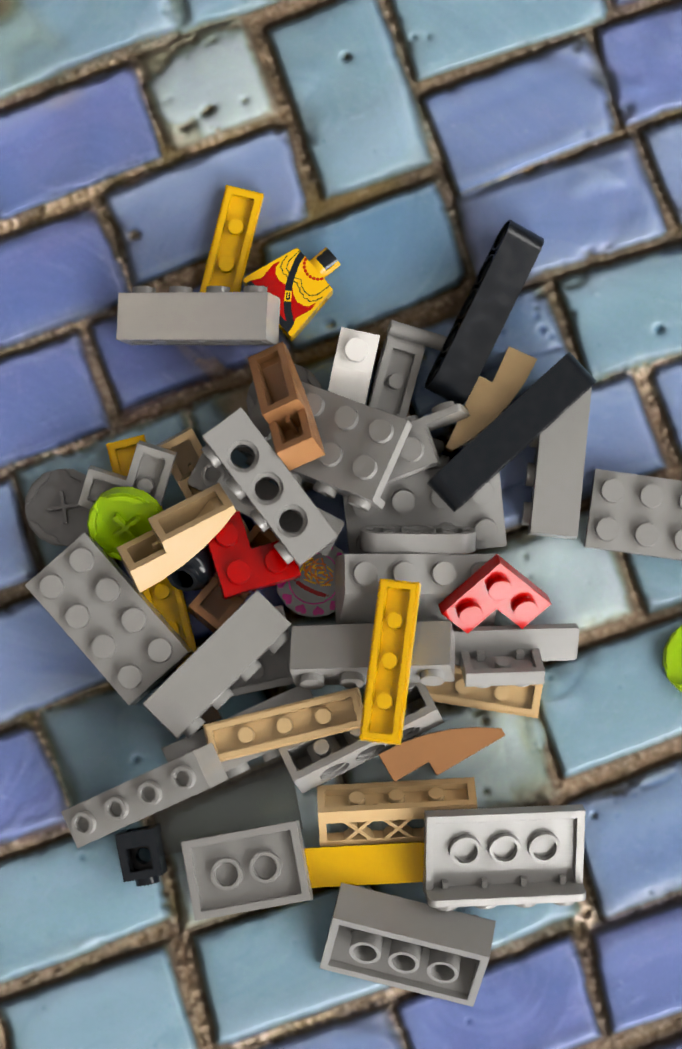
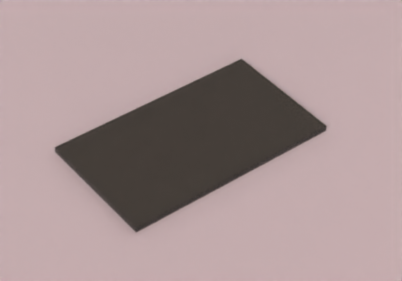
[154,755,303,855]

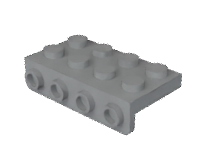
[237,381,412,512]
[343,454,507,554]
[423,804,586,911]

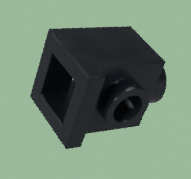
[115,823,168,886]

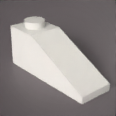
[328,327,380,404]

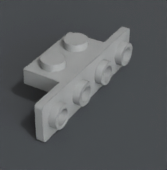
[386,401,470,485]
[188,453,344,556]
[453,623,579,688]

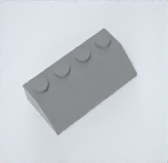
[335,554,500,627]
[319,882,496,1007]

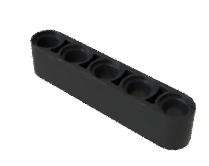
[425,220,544,405]
[427,352,597,512]

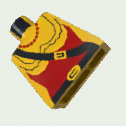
[243,247,340,342]

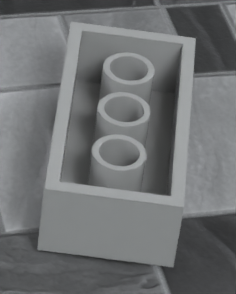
[25,532,194,705]

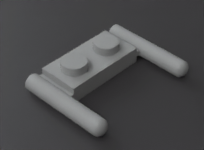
[367,320,447,455]

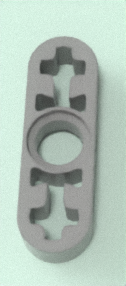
[360,525,476,554]

